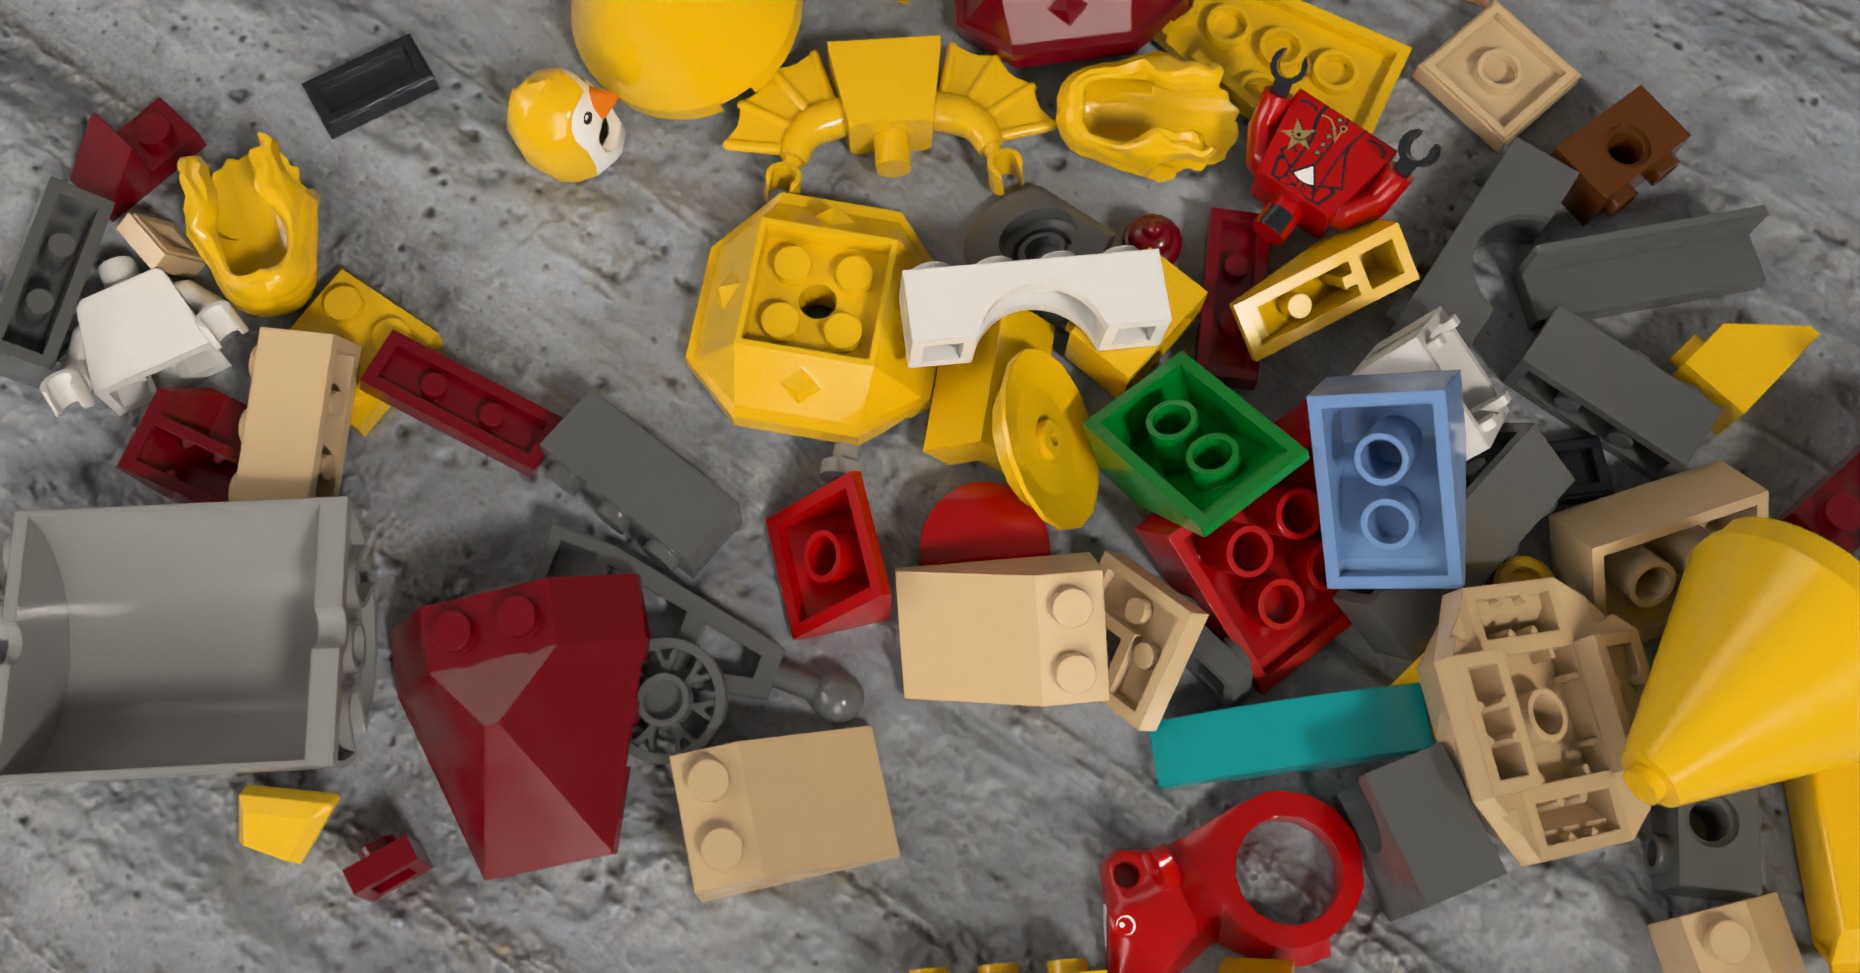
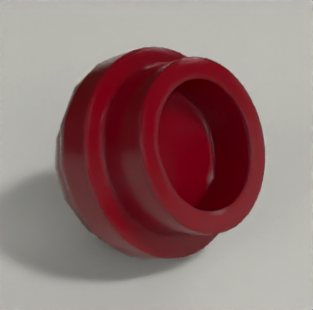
[1121,214,1183,265]

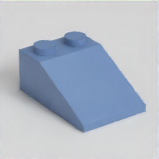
[1307,369,1466,589]

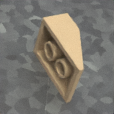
[894,552,1110,707]
[669,725,901,902]

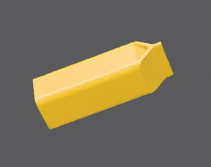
[1783,763,1860,973]

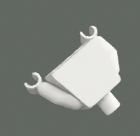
[40,256,249,417]

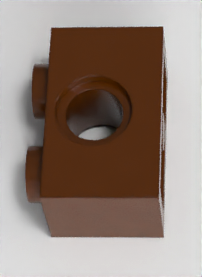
[1550,85,1691,227]

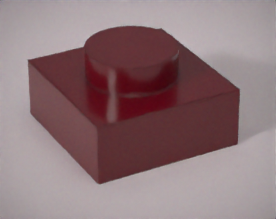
[342,834,434,902]

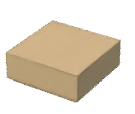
[116,213,206,279]

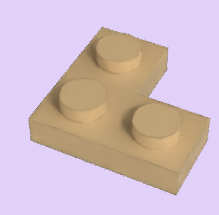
[1099,551,1209,731]

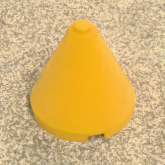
[571,0,803,120]
[1621,517,1860,808]

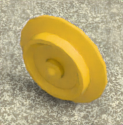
[992,348,1099,531]

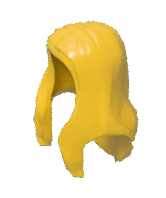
[1056,50,1240,183]
[177,132,322,318]

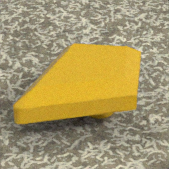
[239,784,340,864]

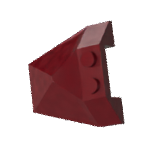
[389,573,651,880]

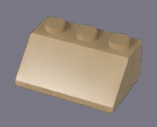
[1549,460,1769,643]
[1647,892,1807,973]

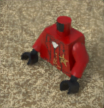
[1246,47,1441,245]

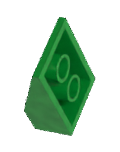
[1083,351,1310,538]

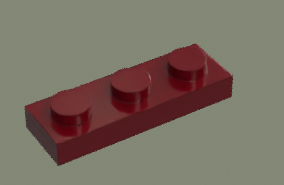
[1194,207,1269,390]
[360,330,563,479]

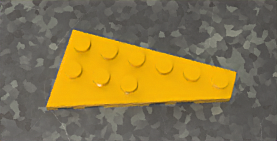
[1153,0,1412,134]

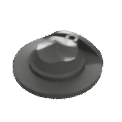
[964,185,1117,265]

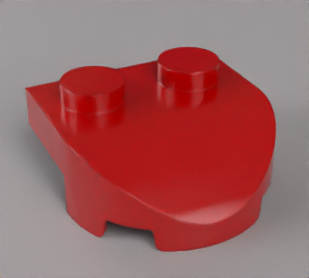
[919,481,1050,566]

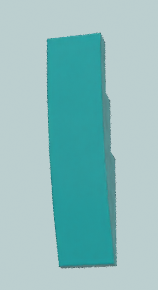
[1149,683,1435,791]

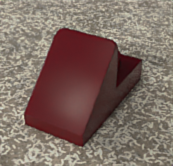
[70,97,207,222]

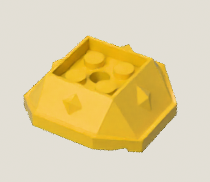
[685,192,937,446]

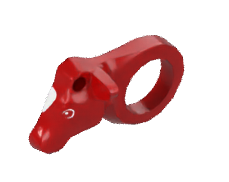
[1099,790,1364,973]

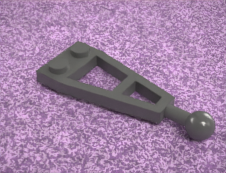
[530,524,864,724]

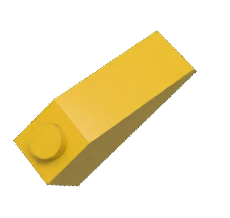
[1229,219,1420,362]

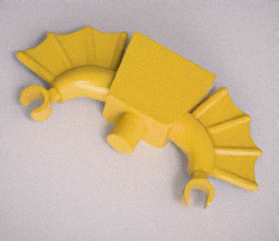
[723,35,1057,202]

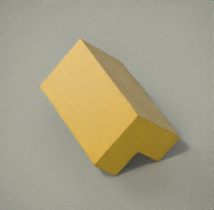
[923,310,1055,474]

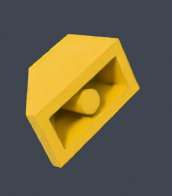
[1668,323,1820,436]

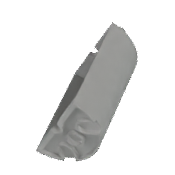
[0,496,377,786]

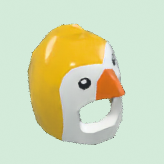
[507,67,626,182]

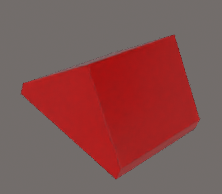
[766,470,892,640]

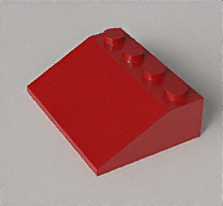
[1134,399,1352,694]

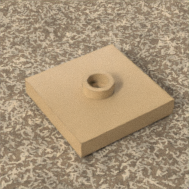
[1412,0,1582,153]

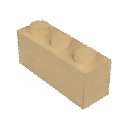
[228,327,362,501]

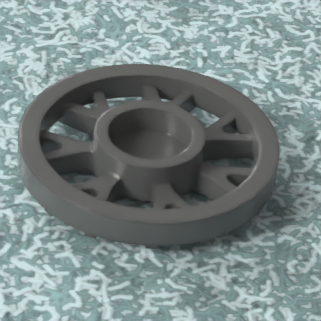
[628,637,728,764]

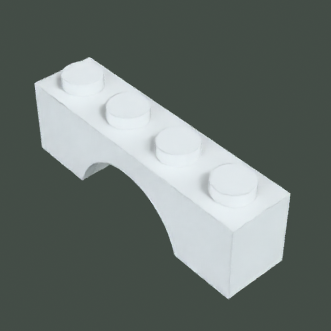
[899,245,1172,368]

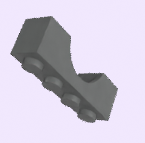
[1385,136,1580,348]

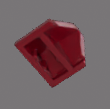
[116,387,248,504]

